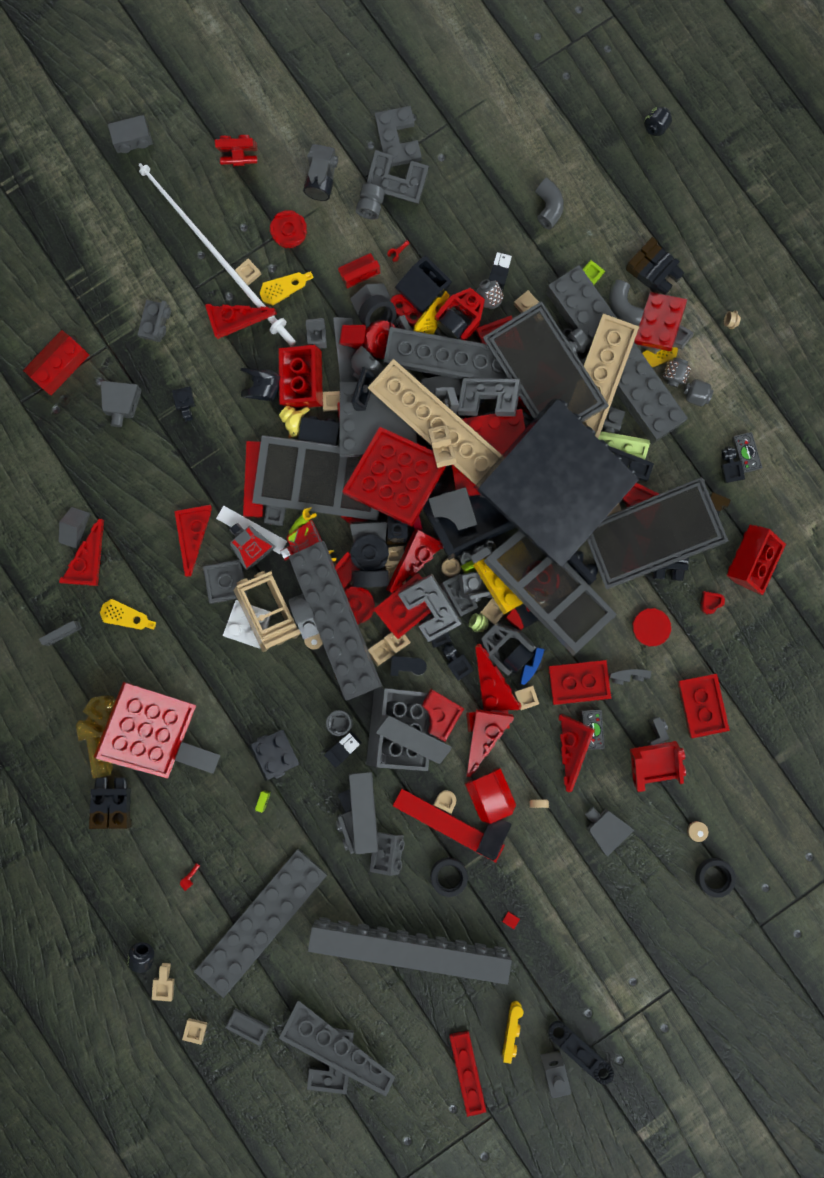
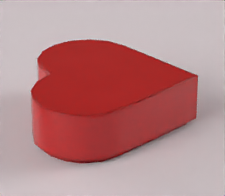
[701,591,725,615]

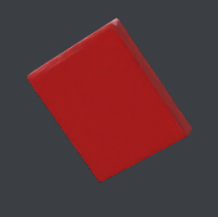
[502,912,520,929]

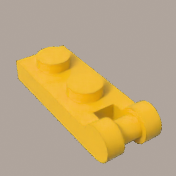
[502,1001,523,1064]

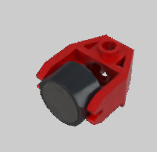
[435,288,485,341]

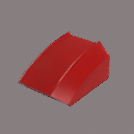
[464,768,516,824]

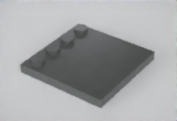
[340,382,417,457]

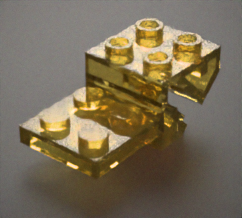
[76,696,116,779]

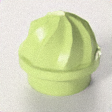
[469,613,489,632]

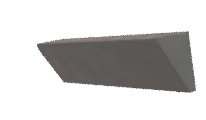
[333,317,358,382]
[375,715,452,764]
[349,772,378,854]

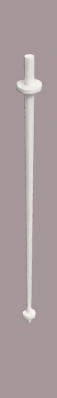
[139,163,296,347]

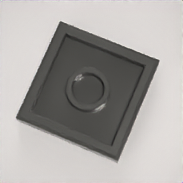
[203,560,248,604]

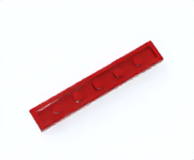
[393,789,505,863]

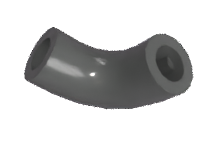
[535,177,564,230]
[609,280,644,326]

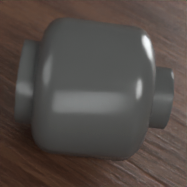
[683,379,714,407]

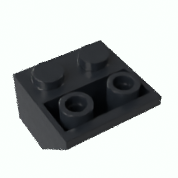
[395,255,452,314]

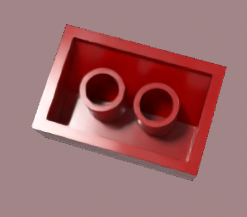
[23,330,89,395]
[279,345,323,408]
[727,524,786,595]

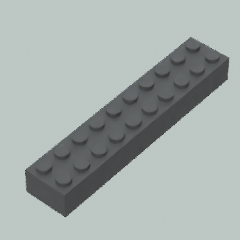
[546,265,688,444]
[308,917,512,985]

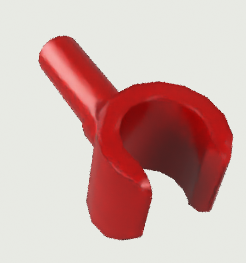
[387,240,410,262]
[180,863,200,891]

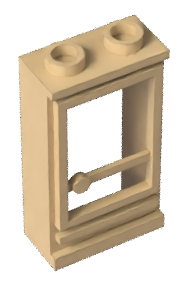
[233,571,301,652]

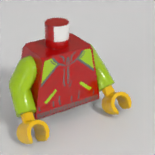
[280,507,336,562]

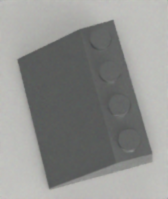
[366,688,432,771]

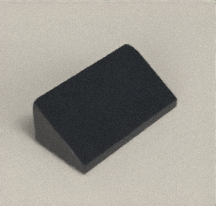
[351,367,376,411]
[476,820,512,861]

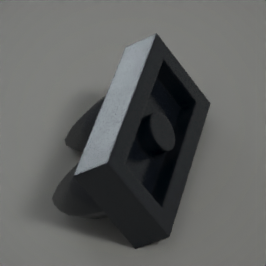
[567,551,598,585]

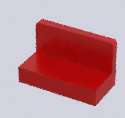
[338,253,381,289]
[335,552,360,589]

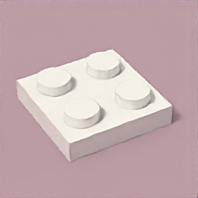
[223,600,272,649]

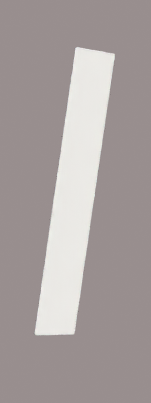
[216,506,287,554]

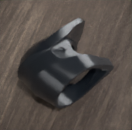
[240,368,280,401]

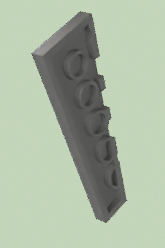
[279,1001,395,1096]

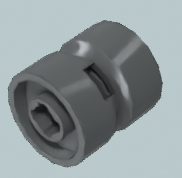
[356,184,385,220]
[555,328,591,363]
[326,710,353,736]

